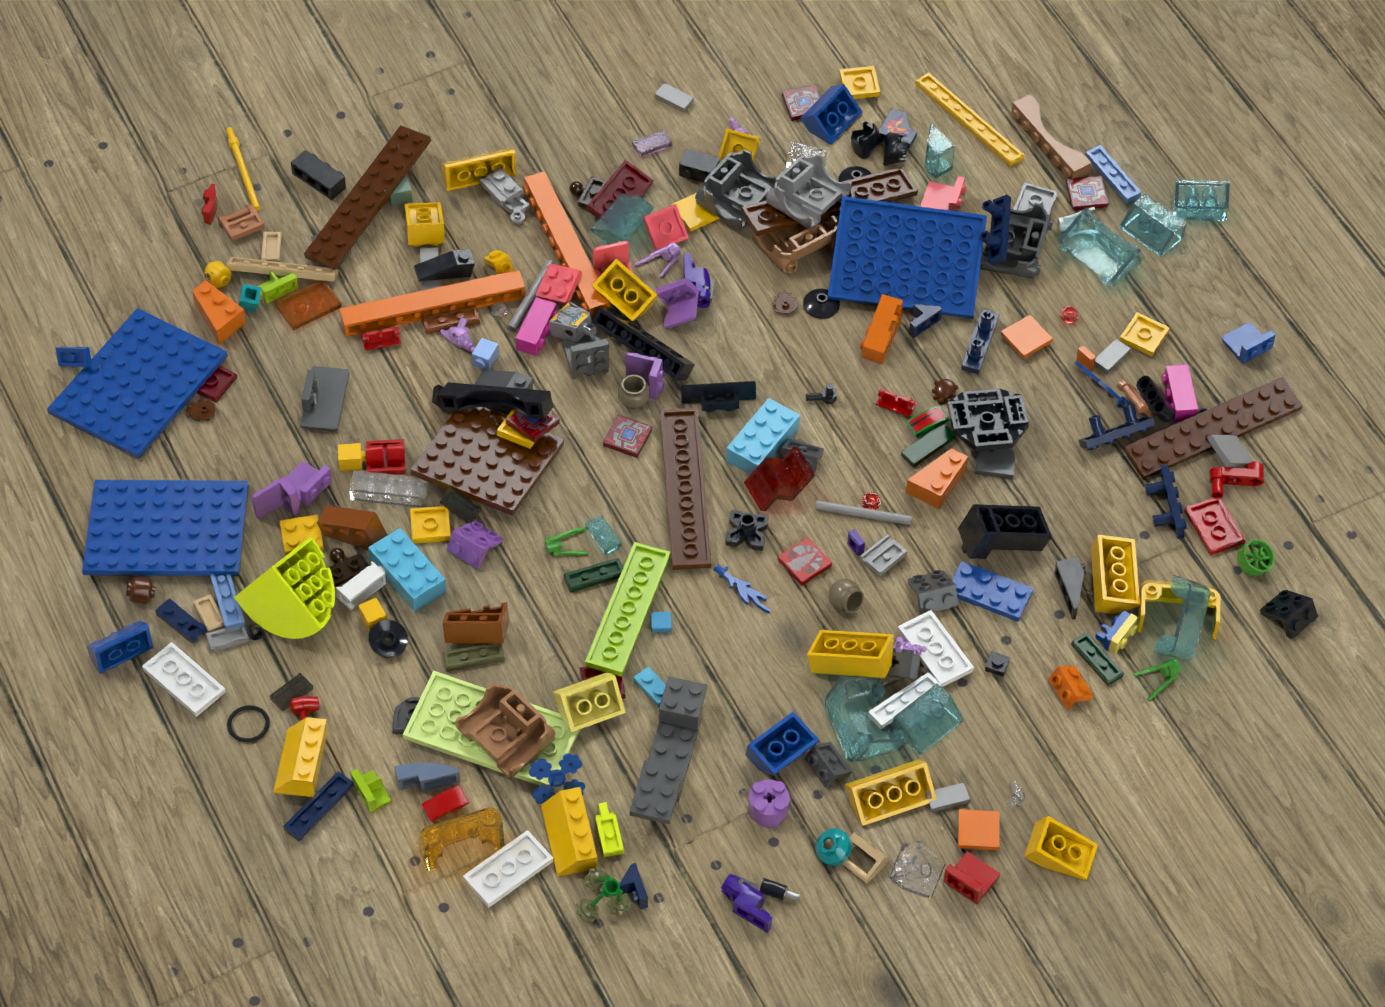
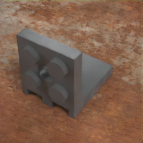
[562,333,609,379]

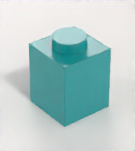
[238,284,261,312]

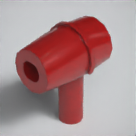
[290,696,319,721]

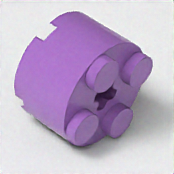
[748,780,790,827]

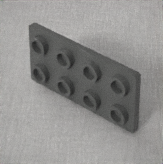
[300,366,349,431]

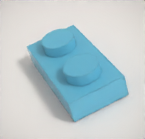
[633,667,666,707]

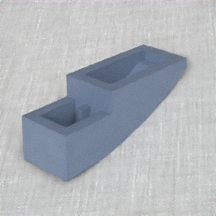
[394,763,460,792]

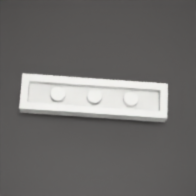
[868,672,941,729]

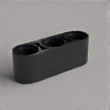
[1136,376,1175,423]

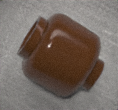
[126,577,156,604]

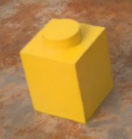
[338,443,366,471]
[358,598,387,632]

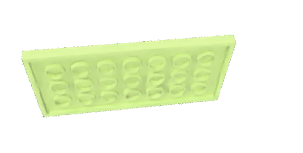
[403,671,580,789]

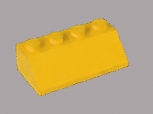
[441,148,516,191]
[1091,534,1140,614]
[807,630,894,678]
[273,717,328,797]
[845,759,937,826]
[541,787,597,877]

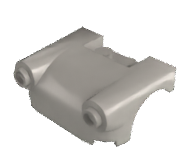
[765,153,852,230]

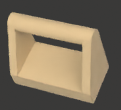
[841,832,890,884]

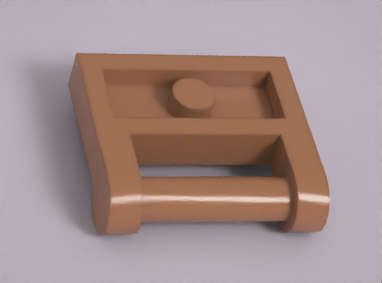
[218,204,265,241]
[1117,379,1155,417]

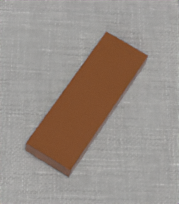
[422,305,480,334]

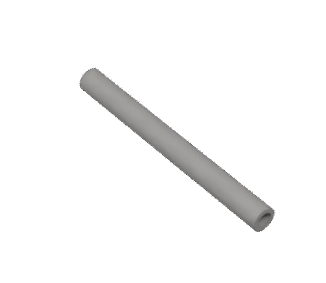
[507,260,554,332]
[816,500,912,525]

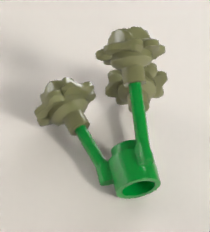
[576,867,632,922]

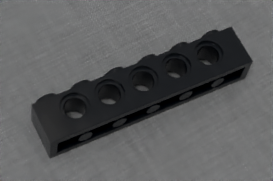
[592,307,695,380]

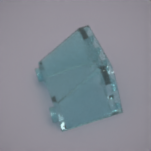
[1058,207,1145,287]
[1154,575,1210,661]
[824,677,908,762]

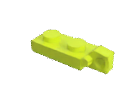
[596,802,624,857]

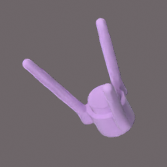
[635,243,681,277]

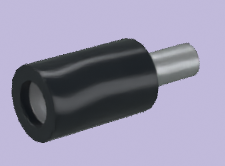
[760,878,800,901]

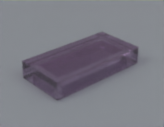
[632,130,672,157]

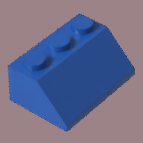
[800,84,862,144]
[87,620,153,674]
[745,711,820,775]

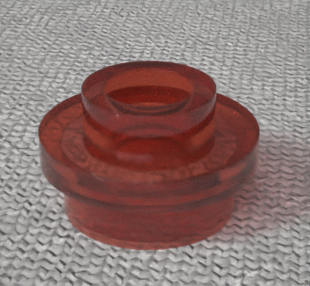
[1060,306,1079,323]
[861,492,881,510]

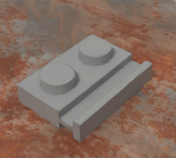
[480,168,522,206]
[860,534,907,577]

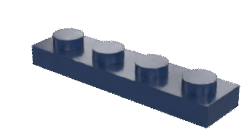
[283,771,354,841]

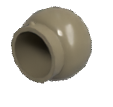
[618,375,649,408]
[829,579,864,613]

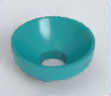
[815,828,852,866]

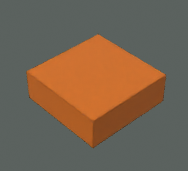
[1076,346,1096,371]

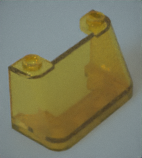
[416,807,505,871]

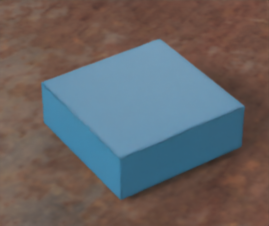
[651,612,672,632]

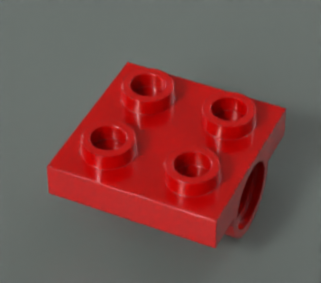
[366,439,406,476]

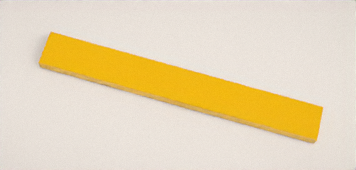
[915,72,1024,167]

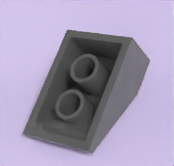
[474,370,533,415]

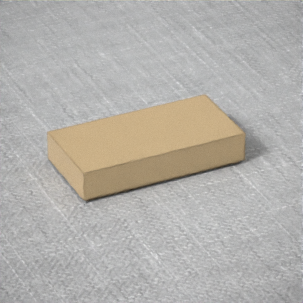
[261,232,282,262]
[193,594,225,633]

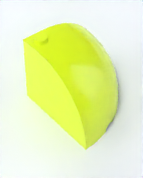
[234,536,335,639]

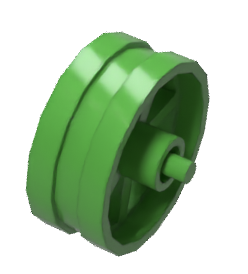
[1237,539,1275,577]

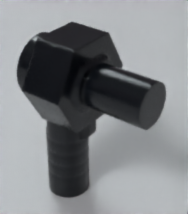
[806,383,837,404]

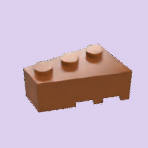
[317,505,388,551]
[443,602,509,644]

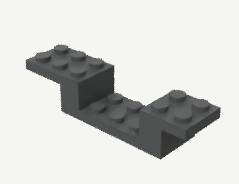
[630,676,707,824]

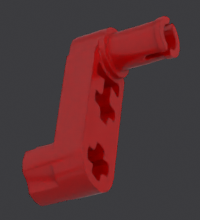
[1209,461,1264,498]

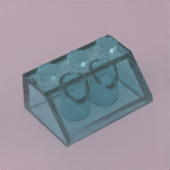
[1171,180,1230,221]
[590,194,655,245]
[1119,194,1187,257]
[892,683,963,755]

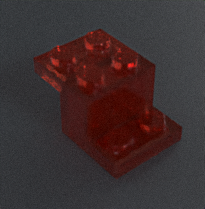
[744,447,815,511]

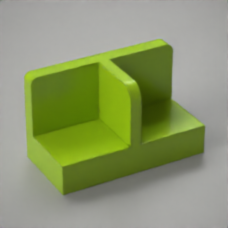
[257,271,299,304]
[350,768,391,812]

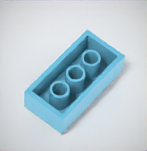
[726,398,800,479]
[368,528,446,612]

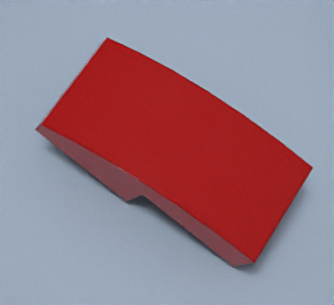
[202,183,217,225]
[421,785,469,823]

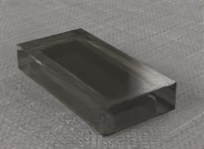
[440,487,481,523]
[269,673,313,712]

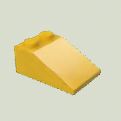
[404,202,445,247]
[1024,816,1098,881]

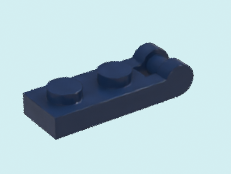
[155,598,208,644]

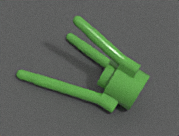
[544,527,588,556]
[1133,658,1181,701]

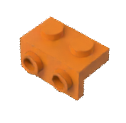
[1048,666,1094,709]

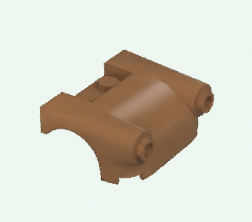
[752,215,838,274]
[456,683,555,780]

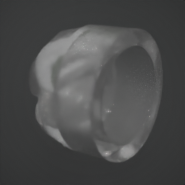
[491,302,508,318]

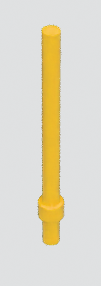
[226,127,260,211]

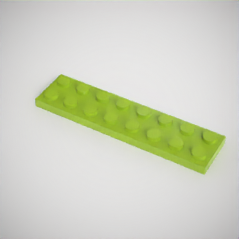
[585,542,671,677]

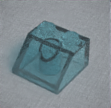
[925,124,955,179]

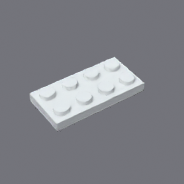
[898,610,974,688]
[142,642,226,717]
[463,830,553,908]

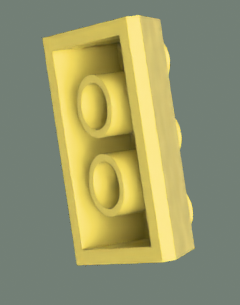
[553,673,626,732]

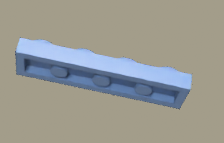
[1085,145,1141,203]
[210,574,245,630]

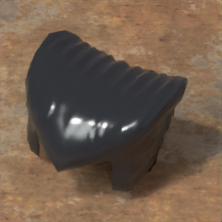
[851,122,884,159]
[883,133,908,166]

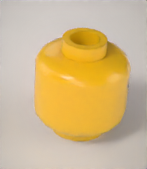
[204,261,231,288]

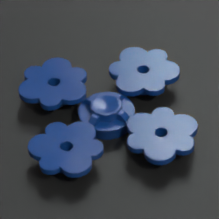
[529,753,585,804]

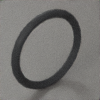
[227,705,270,742]

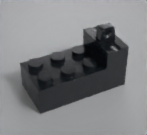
[958,504,1052,559]

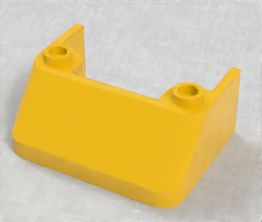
[1137,580,1221,640]

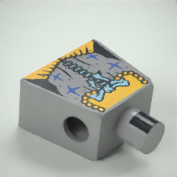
[549,302,596,342]

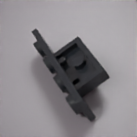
[681,381,756,412]

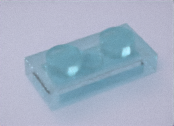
[585,515,622,555]

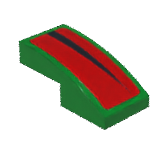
[906,405,950,438]

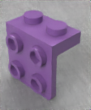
[656,278,699,329]
[625,352,664,400]
[285,462,332,506]
[252,477,300,519]
[447,521,503,569]

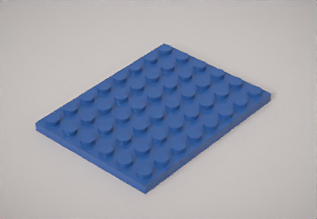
[828,196,987,319]
[47,308,228,459]
[82,480,249,576]

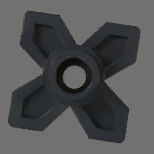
[725,510,769,551]

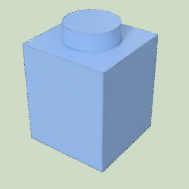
[472,338,499,371]

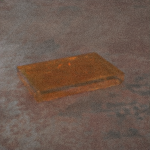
[275,280,342,331]

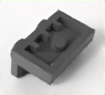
[779,438,824,474]
[805,742,852,788]

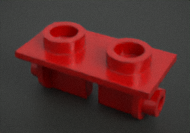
[361,326,401,351]
[875,388,917,417]

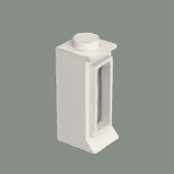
[335,562,386,611]

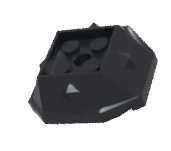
[947,388,1029,452]

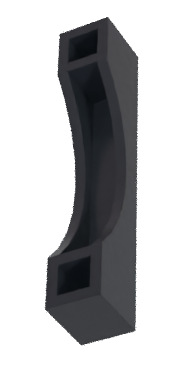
[438,382,553,419]

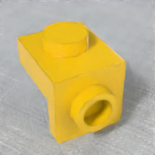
[484,250,514,275]

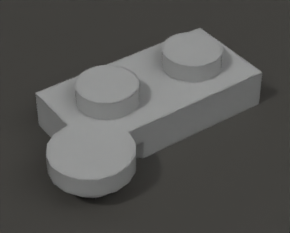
[491,196,530,224]

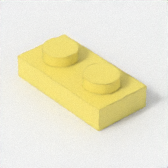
[1108,613,1138,654]

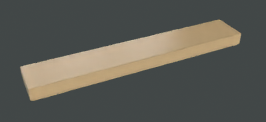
[226,257,338,282]

